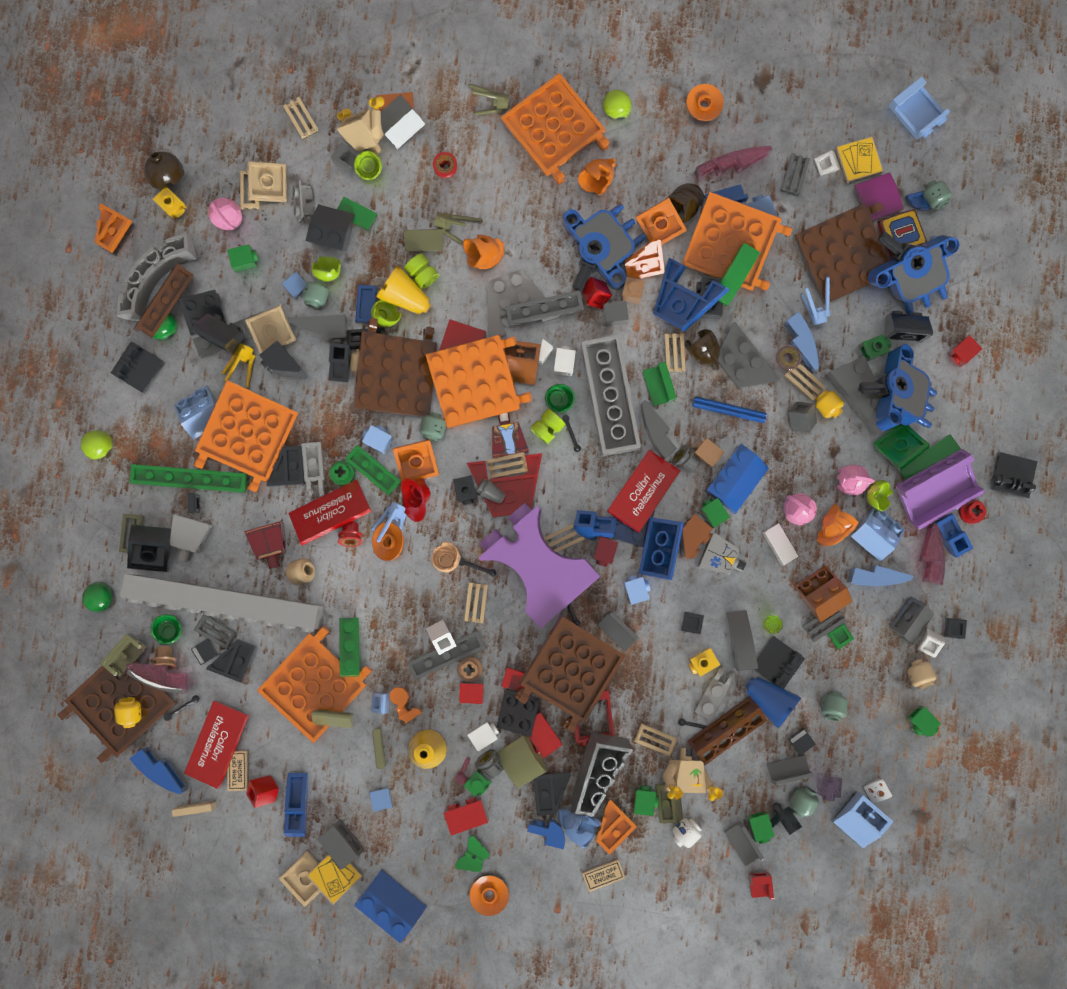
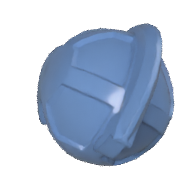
[558,808,602,849]

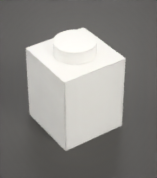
[554,346,576,376]
[426,620,456,655]
[468,721,499,751]

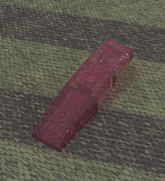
[694,146,773,179]

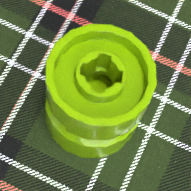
[404,253,440,290]
[530,408,566,445]

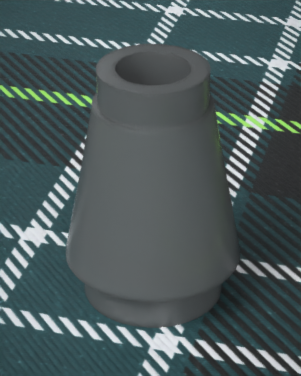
[476,478,506,504]

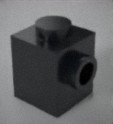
[453,475,477,505]

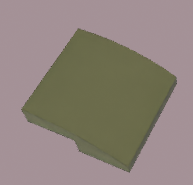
[496,736,547,788]

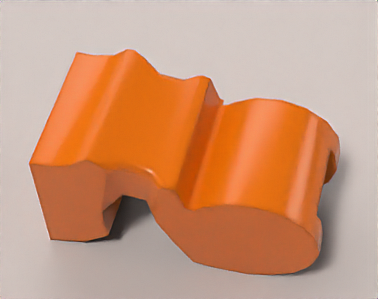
[389,687,423,724]

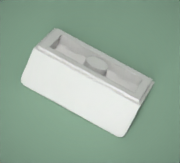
[762,523,798,566]

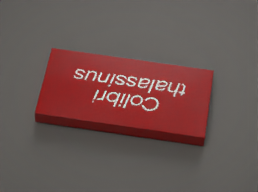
[607,450,681,533]
[288,480,372,546]
[184,700,249,789]

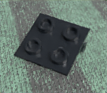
[178,289,227,335]
[110,341,163,393]
[992,452,1038,498]
[754,636,805,688]
[496,689,540,737]

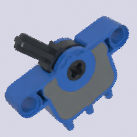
[563,204,647,292]
[867,232,960,315]
[858,344,937,431]

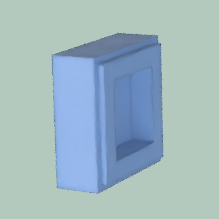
[282,272,306,299]
[369,787,393,812]

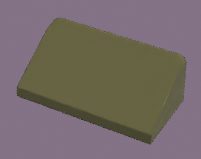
[405,229,443,251]
[312,709,354,728]
[655,783,683,823]

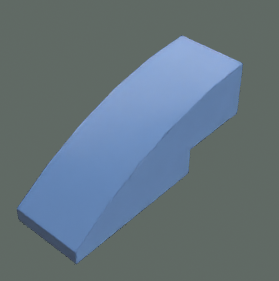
[783,312,819,373]
[847,565,913,586]

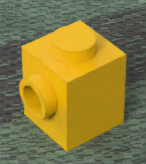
[153,186,187,220]
[688,647,720,677]

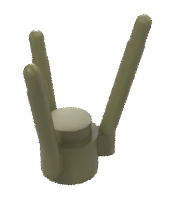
[468,84,509,115]
[434,212,483,245]

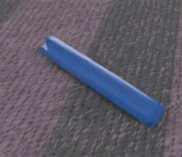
[692,396,767,423]

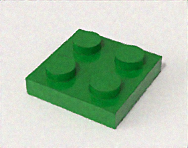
[873,424,930,471]

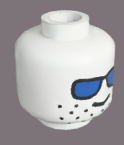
[672,818,702,848]

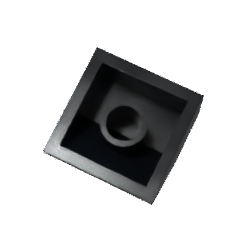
[305,204,355,251]
[884,311,933,343]
[191,314,245,355]
[259,341,308,379]
[127,525,171,572]

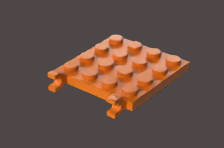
[501,73,610,185]
[682,192,792,291]
[426,334,532,428]
[194,380,298,492]
[257,626,373,744]

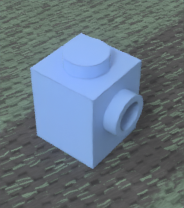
[362,425,393,455]
[623,575,650,605]

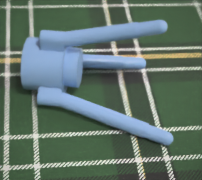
[801,277,831,325]
[372,502,407,542]

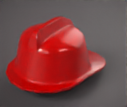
[401,478,431,522]

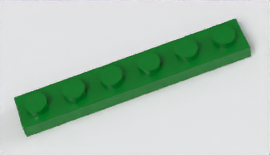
[129,464,248,493]

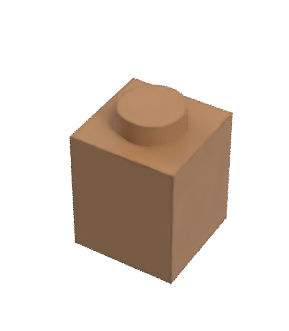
[621,277,645,304]
[693,438,725,469]

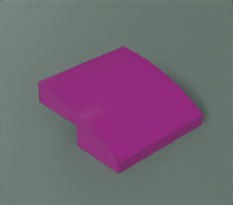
[854,172,904,221]

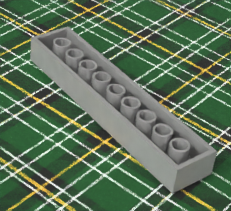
[120,574,324,633]

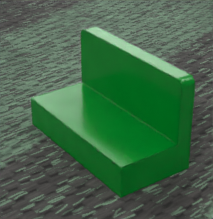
[642,361,677,407]

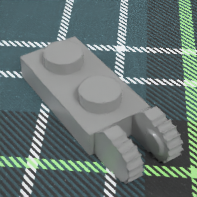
[302,442,325,497]
[694,665,735,721]

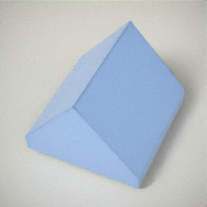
[371,692,390,714]

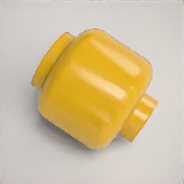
[815,390,844,419]
[114,697,142,728]

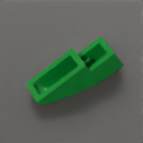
[719,243,761,306]
[898,434,961,480]

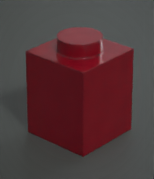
[593,537,619,567]

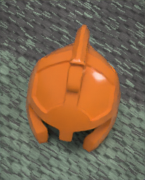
[578,158,616,195]
[463,235,504,269]
[817,503,859,546]

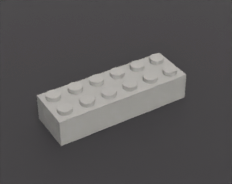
[580,335,641,457]

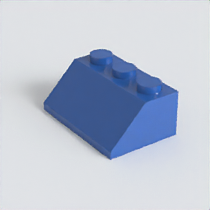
[704,444,769,514]
[638,517,684,580]
[354,869,427,943]

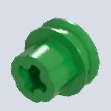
[330,461,355,486]

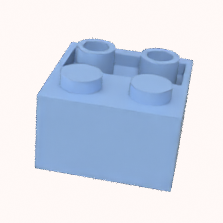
[174,385,217,440]
[851,508,905,562]
[832,792,893,848]

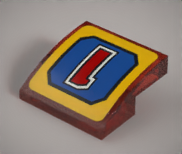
[877,209,927,257]

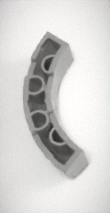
[116,233,197,321]

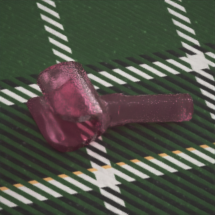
[455,757,471,785]

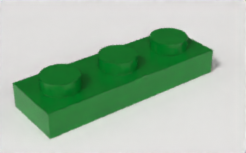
[345,445,401,496]
[339,618,360,677]

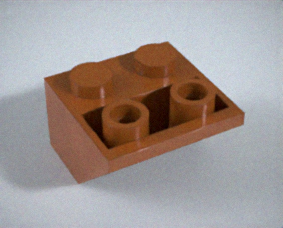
[504,341,541,386]
[679,514,713,560]
[794,565,852,623]

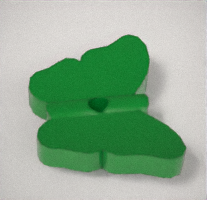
[455,835,489,872]

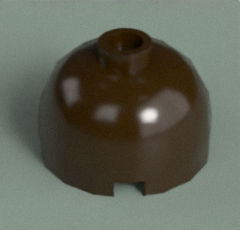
[144,152,184,189]

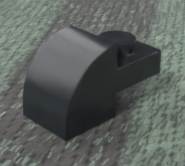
[328,342,352,382]

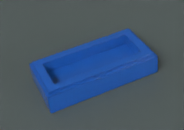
[355,285,378,324]

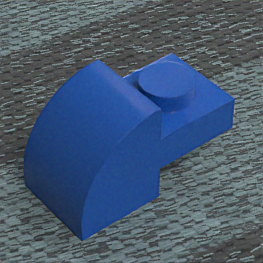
[574,510,617,540]
[934,513,973,558]
[527,818,565,850]

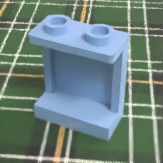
[888,77,950,140]

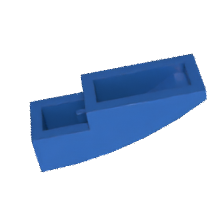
[129,747,187,794]
[284,773,308,837]

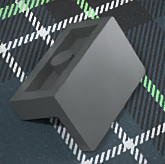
[889,597,934,645]
[597,611,639,651]
[767,754,813,785]
[317,819,365,869]
[724,821,765,866]

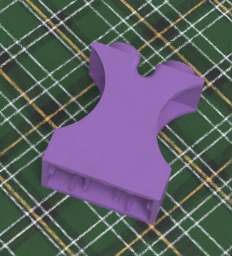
[479,503,600,629]

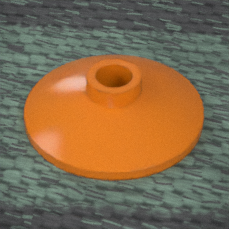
[686,84,724,121]
[372,522,404,561]
[470,875,509,916]

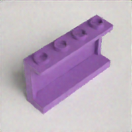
[896,449,985,529]

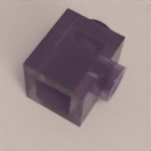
[816,773,842,801]

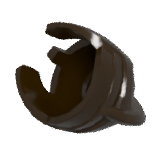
[667,183,705,223]
[684,329,720,371]

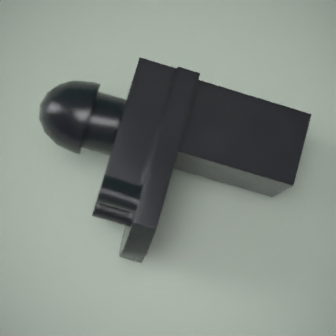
[770,803,802,835]

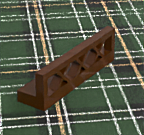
[133,264,194,338]
[687,696,767,766]

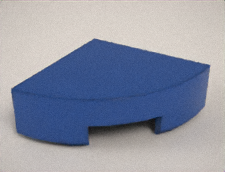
[905,191,930,211]

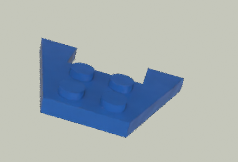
[653,258,729,332]

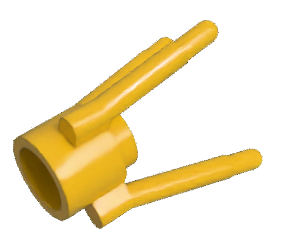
[222,344,255,389]

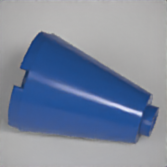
[745,677,801,729]

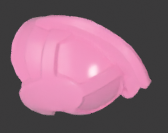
[208,198,242,231]
[836,464,875,496]
[783,493,817,526]

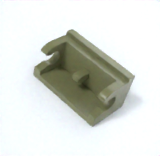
[100,633,147,677]

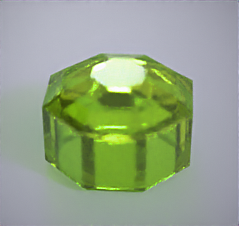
[763,615,783,634]

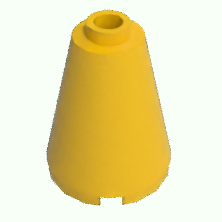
[376,265,431,315]
[408,729,447,769]

